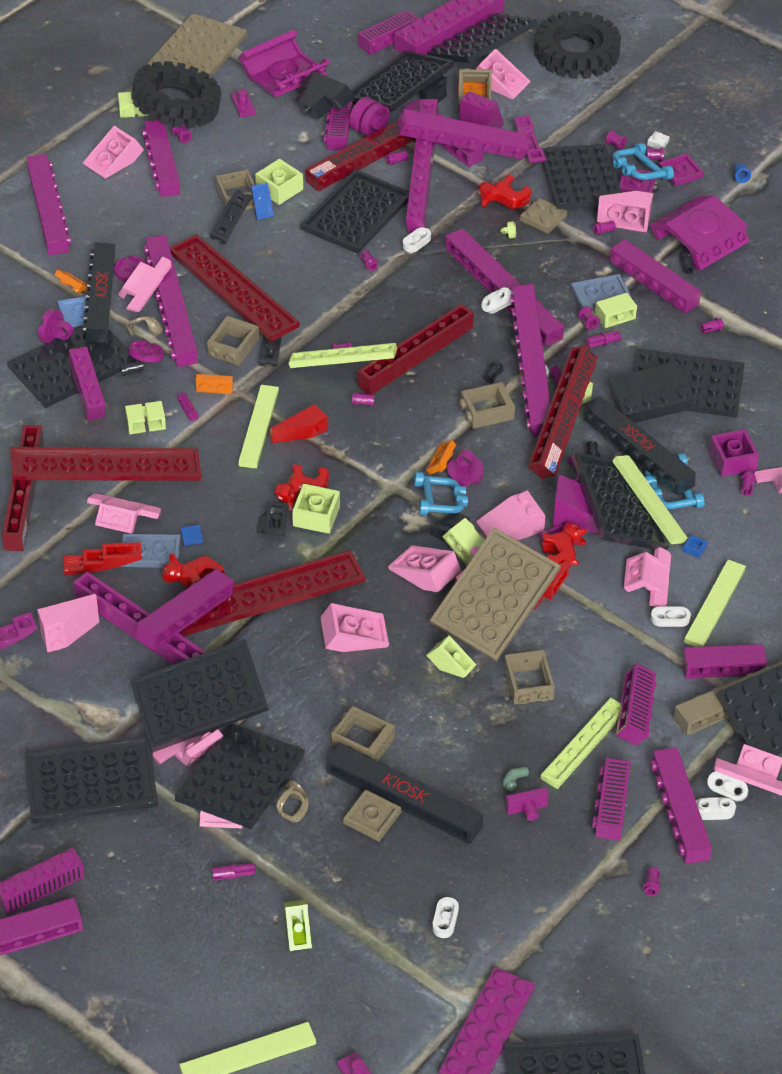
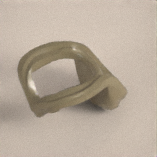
[126,316,163,336]
[275,780,309,822]

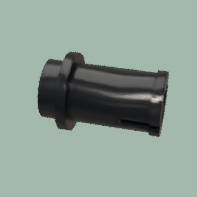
[681,252,695,274]
[120,359,144,376]
[484,361,503,384]
[586,441,601,457]

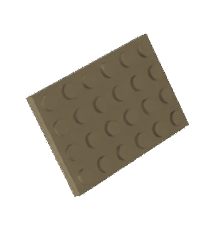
[147,13,247,78]
[430,528,561,662]

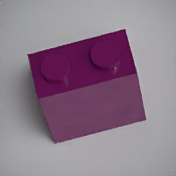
[460,91,504,129]
[553,475,598,533]

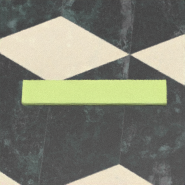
[289,343,397,368]
[239,385,279,469]
[613,455,688,544]
[684,560,746,647]
[541,697,621,789]
[180,1022,316,1074]

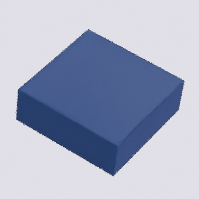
[181,525,203,546]
[682,535,708,558]

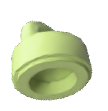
[500,221,516,239]

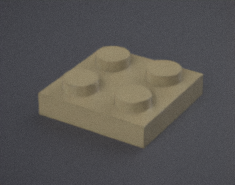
[520,198,567,234]
[343,790,401,842]

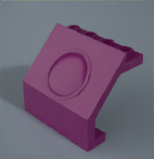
[238,29,330,97]
[650,195,750,270]

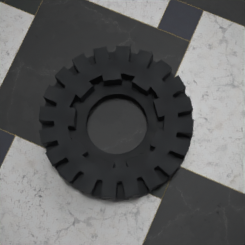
[534,11,621,79]
[131,61,222,128]

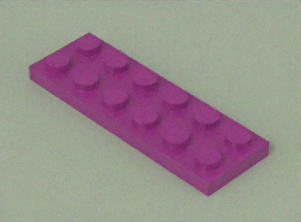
[438,967,535,1074]

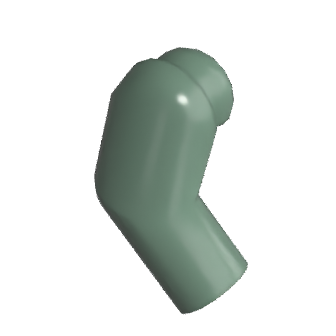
[503,767,529,791]

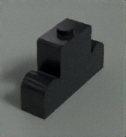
[295,71,355,119]

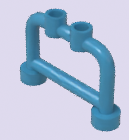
[613,143,674,180]
[644,453,705,510]
[414,471,468,515]

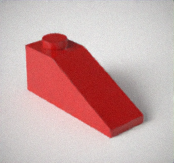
[270,404,328,443]

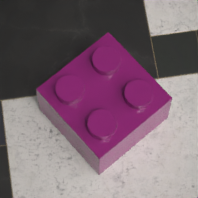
[709,429,759,477]

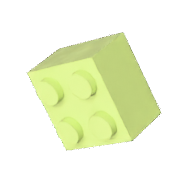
[255,159,303,205]
[293,484,340,534]

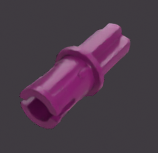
[586,330,621,348]
[212,863,255,881]

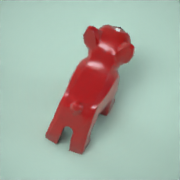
[478,174,532,209]
[274,464,329,511]
[541,522,588,567]
[162,553,225,588]

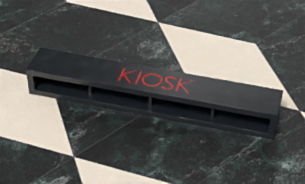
[83,242,116,343]
[583,396,696,495]
[327,744,483,844]

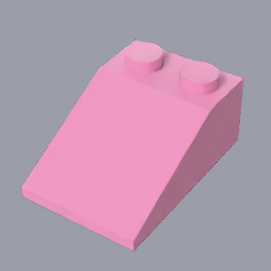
[475,49,530,99]
[83,126,144,179]
[597,191,653,233]
[476,491,545,541]
[388,545,461,592]
[37,594,99,652]
[320,603,389,652]

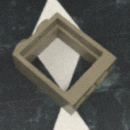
[458,69,492,112]
[216,169,255,210]
[207,316,259,366]
[459,382,515,429]
[504,650,554,705]
[330,706,395,762]

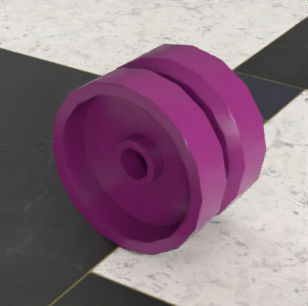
[349,97,390,137]

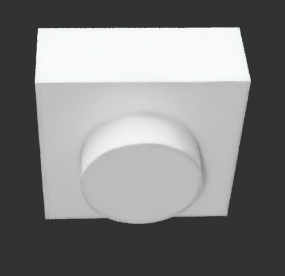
[647,131,670,148]

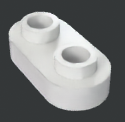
[403,227,431,253]
[481,287,513,314]
[651,607,691,627]
[708,771,749,802]
[696,797,736,820]
[432,897,459,938]

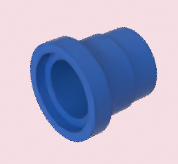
[734,163,752,183]

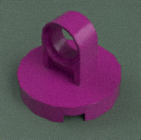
[38,309,74,344]
[447,450,484,487]

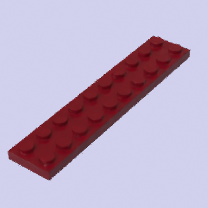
[170,234,300,342]
[10,447,202,481]
[179,550,365,636]

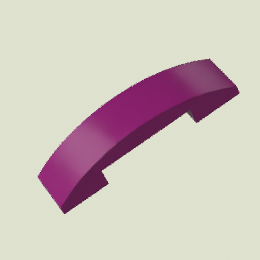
[514,115,546,163]
[0,612,37,649]

